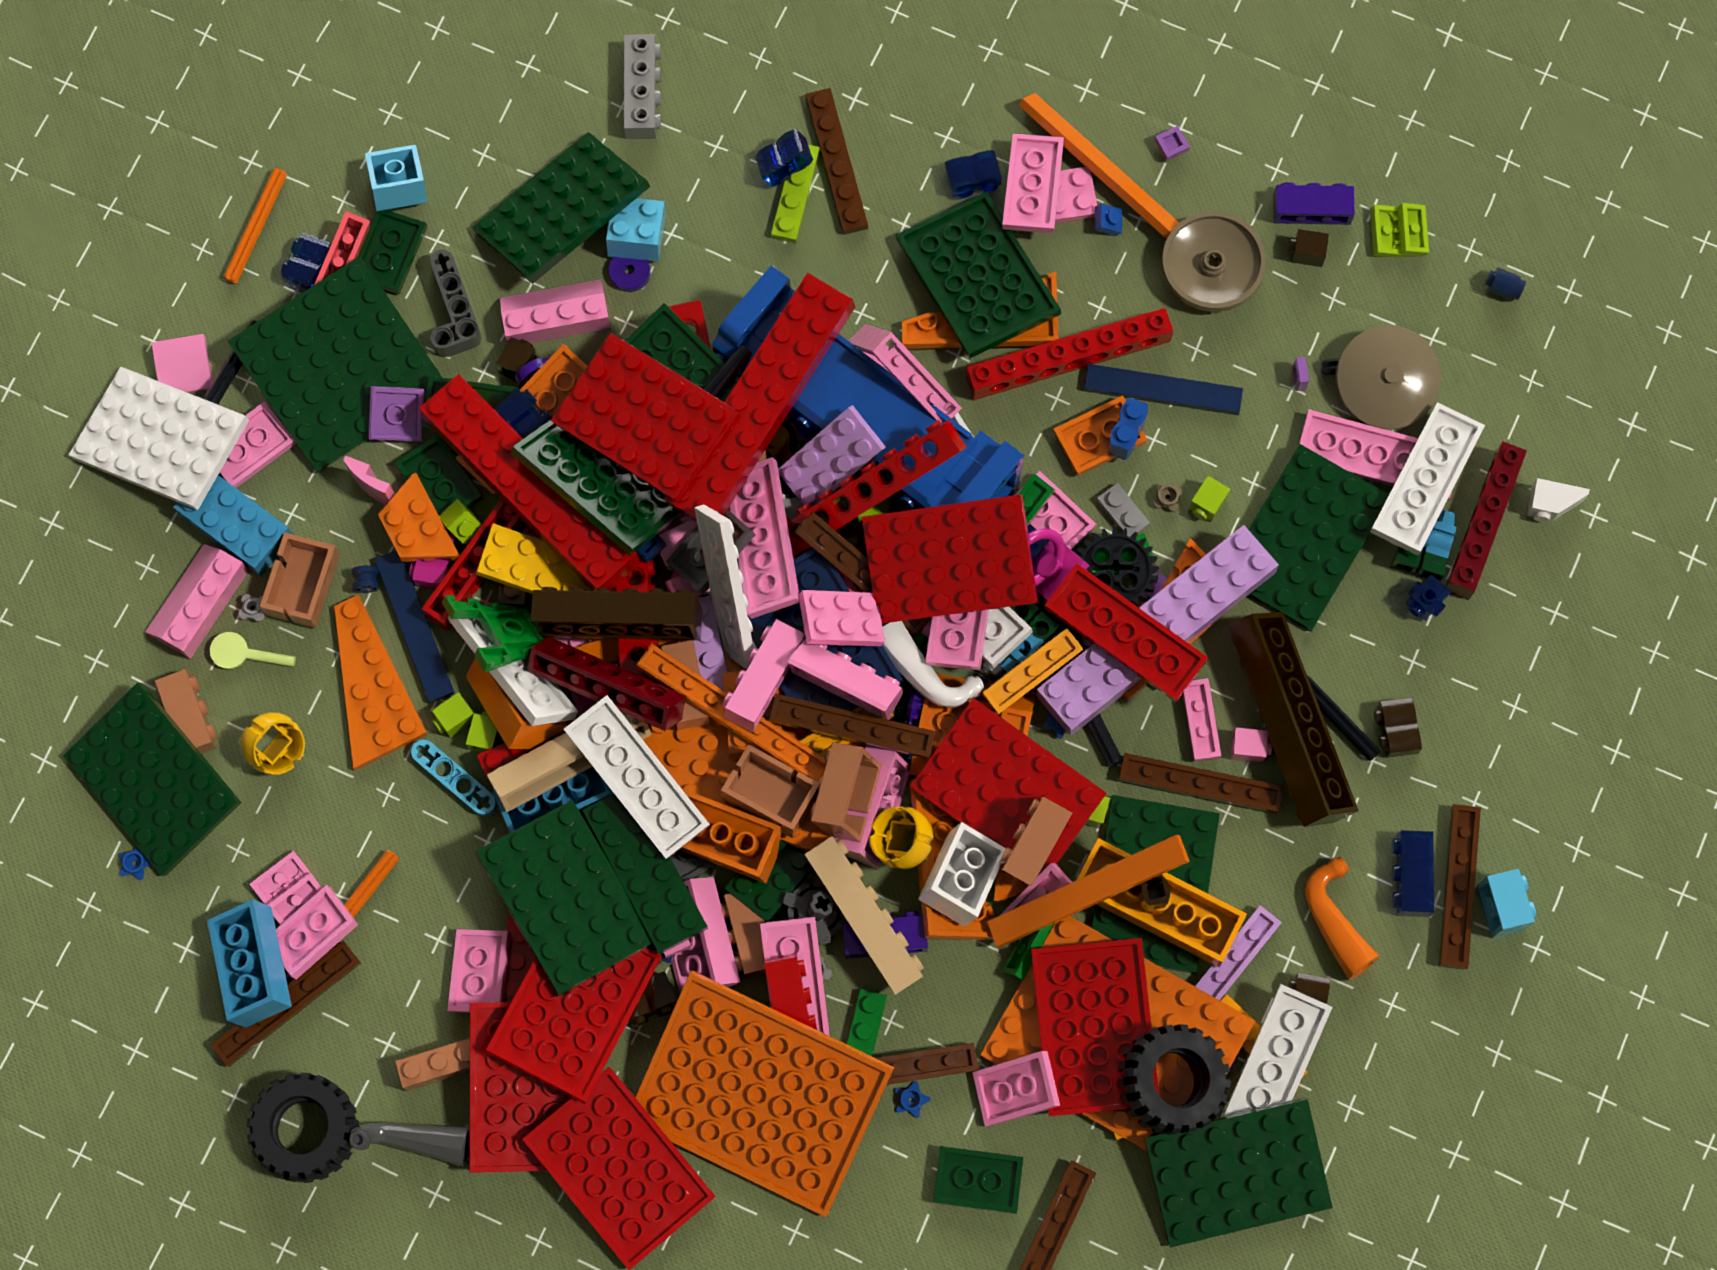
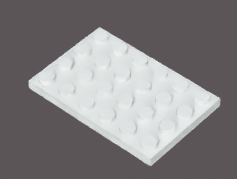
[69,367,249,510]

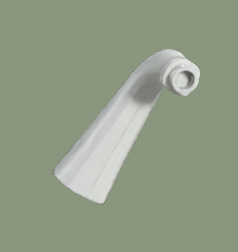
[882,621,984,708]

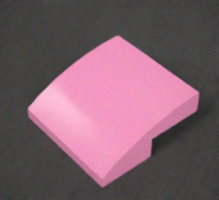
[152,334,213,393]
[343,456,395,506]
[249,850,322,925]

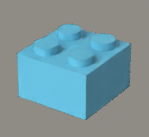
[365,145,427,211]
[606,198,666,262]
[1476,869,1536,938]

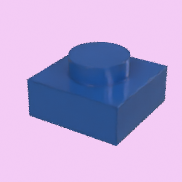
[1095,203,1122,236]

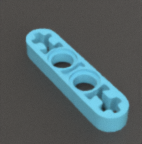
[411,739,497,817]

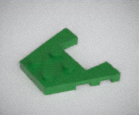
[442,595,546,672]

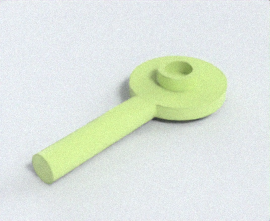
[210,632,296,669]

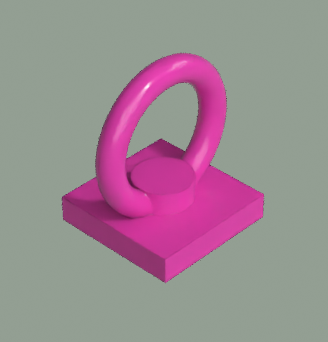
[1028,528,1090,600]

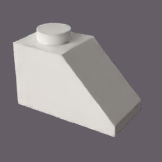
[1527,478,1590,522]

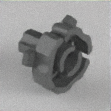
[782,880,844,945]

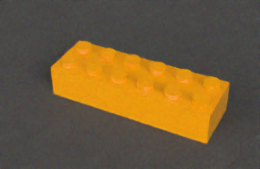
[1077,838,1247,967]

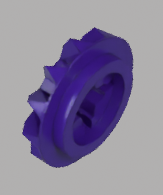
[906,689,924,727]

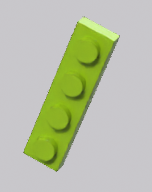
[771,142,820,243]

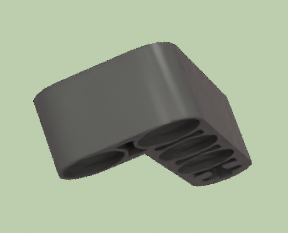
[430,249,482,357]

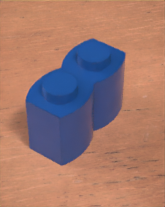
[1108,397,1148,460]

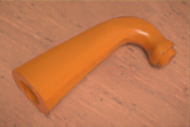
[1305,857,1380,981]

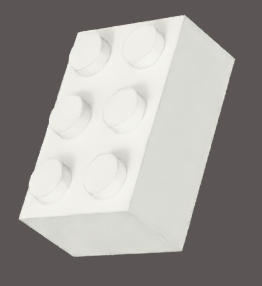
[918,822,1006,927]

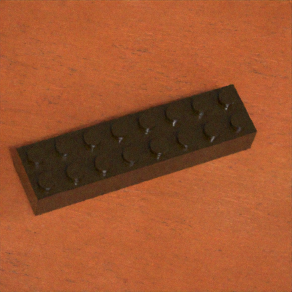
[1228,612,1359,827]

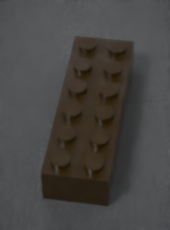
[531,587,703,641]

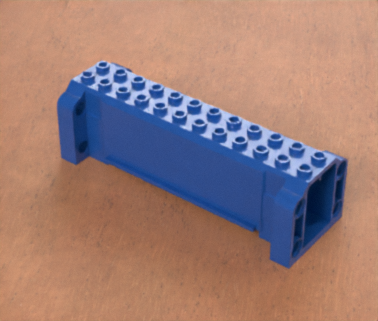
[712,265,1024,511]

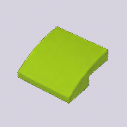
[1370,203,1429,257]

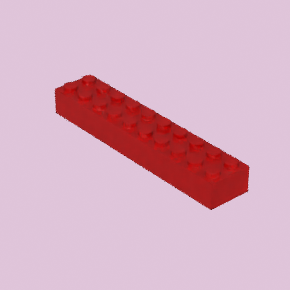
[663,272,856,522]
[419,374,640,591]

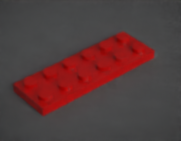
[1044,563,1208,702]

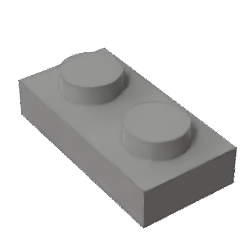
[1096,483,1150,537]

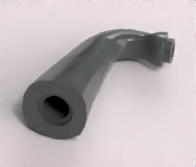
[349,1123,469,1167]

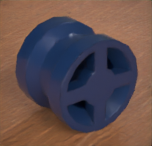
[352,565,379,593]

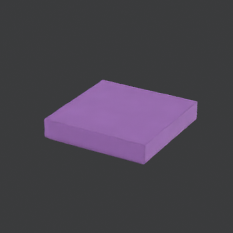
[368,386,424,441]

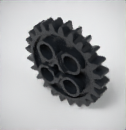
[1077,527,1159,608]

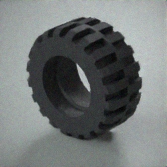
[1117,1024,1231,1135]
[246,1072,359,1183]

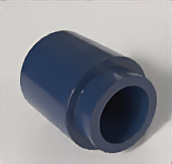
[1485,267,1526,300]

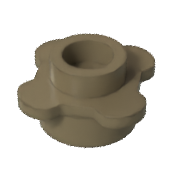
[1153,483,1182,512]

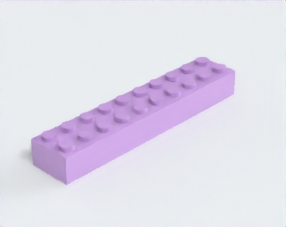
[1036,525,1279,737]

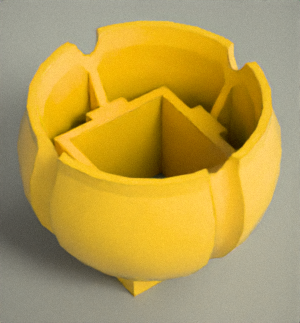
[240,713,305,775]
[869,806,934,869]

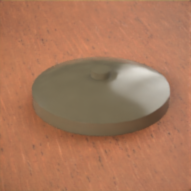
[1162,211,1266,312]
[1335,325,1441,430]

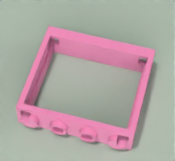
[849,324,962,422]

